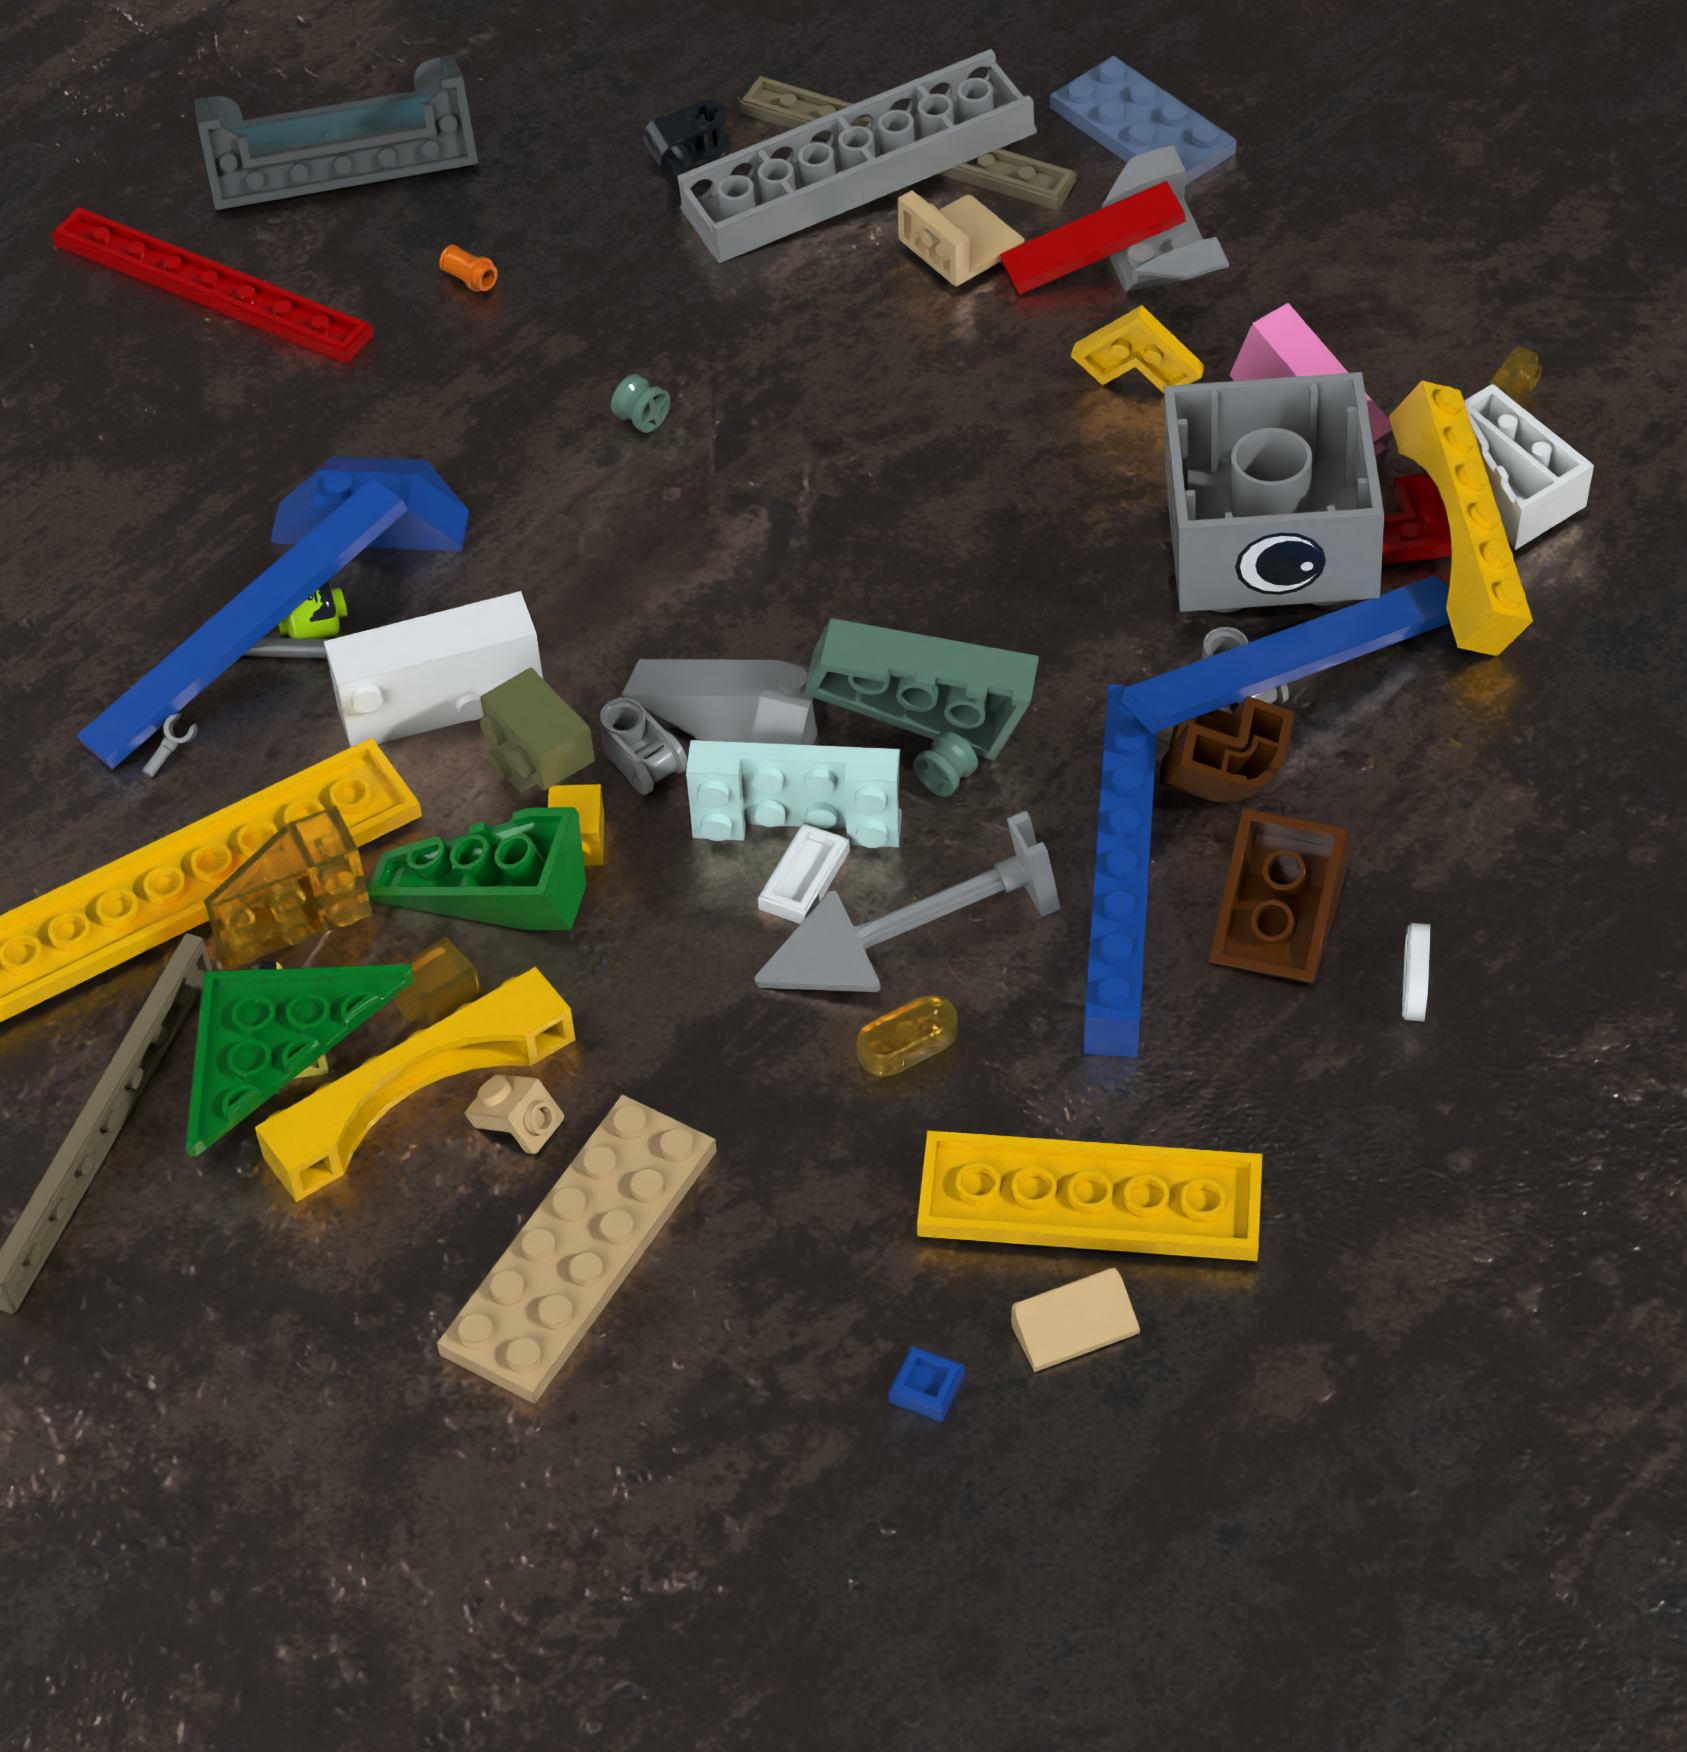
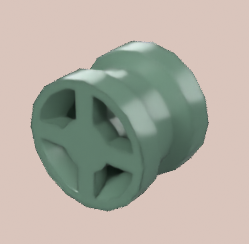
[611,374,670,433]
[913,731,978,797]

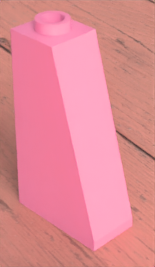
[1230,303,1393,464]

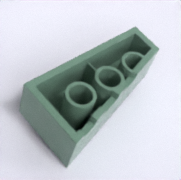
[804,618,1039,761]

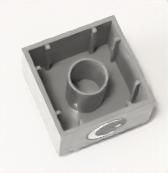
[1164,372,1384,613]

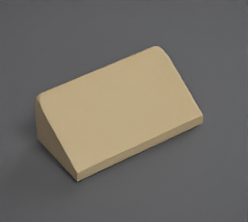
[1011,1267,1140,1372]

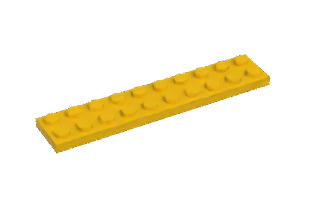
[0,737,422,1022]

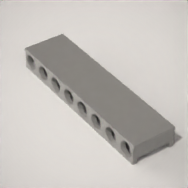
[677,49,1037,264]

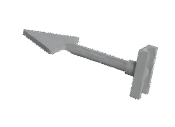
[754,810,1061,992]

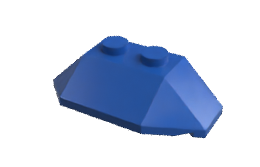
[271,456,470,551]

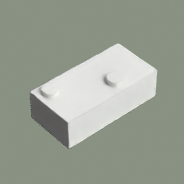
[324,591,543,748]

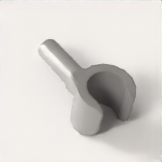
[142,714,197,778]

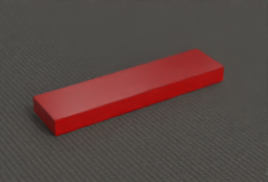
[1000,180,1186,295]

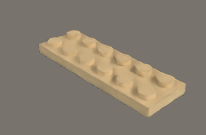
[437,1095,717,1404]

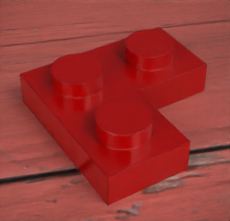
[1382,473,1452,564]

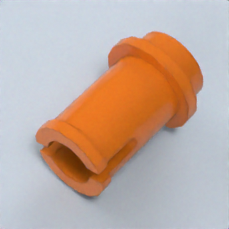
[439,244,498,292]

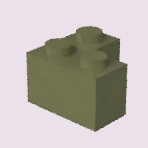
[480,667,595,793]

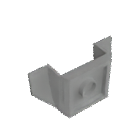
[1102,145,1229,292]

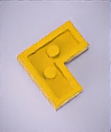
[1071,305,1205,393]

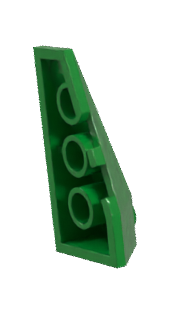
[365,807,586,930]

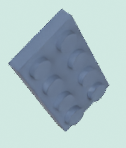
[1050,56,1237,186]

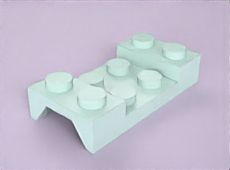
[686,740,902,848]

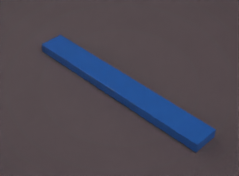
[77,478,408,769]
[1121,575,1450,733]

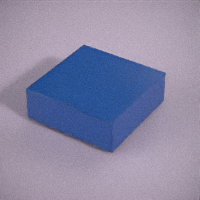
[888,1346,965,1422]

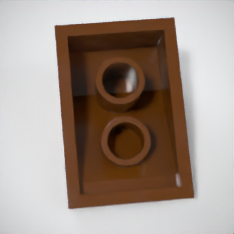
[1208,808,1352,984]

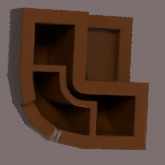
[1160,696,1295,804]

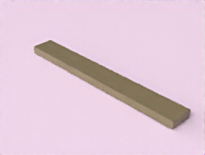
[740,76,1077,211]
[0,933,212,1314]

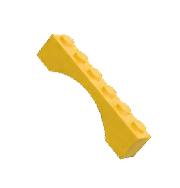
[1389,380,1533,656]
[255,967,575,1202]

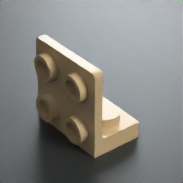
[898,190,1024,287]

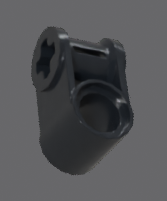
[642,100,731,175]

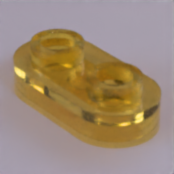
[1487,346,1542,404]
[857,996,958,1076]

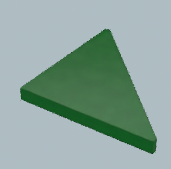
[186,964,414,1157]

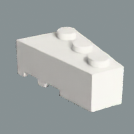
[1464,384,1594,550]

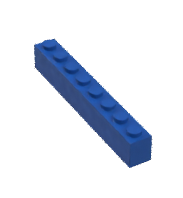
[1083,684,1157,1058]

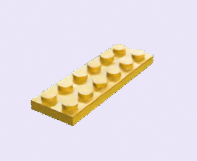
[917,1130,1262,1261]

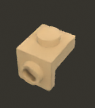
[464,1074,564,1154]

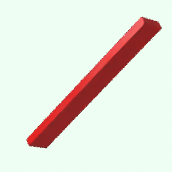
[52,207,373,364]

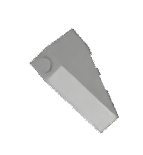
[622,659,828,745]

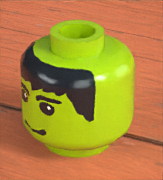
[278,581,348,639]

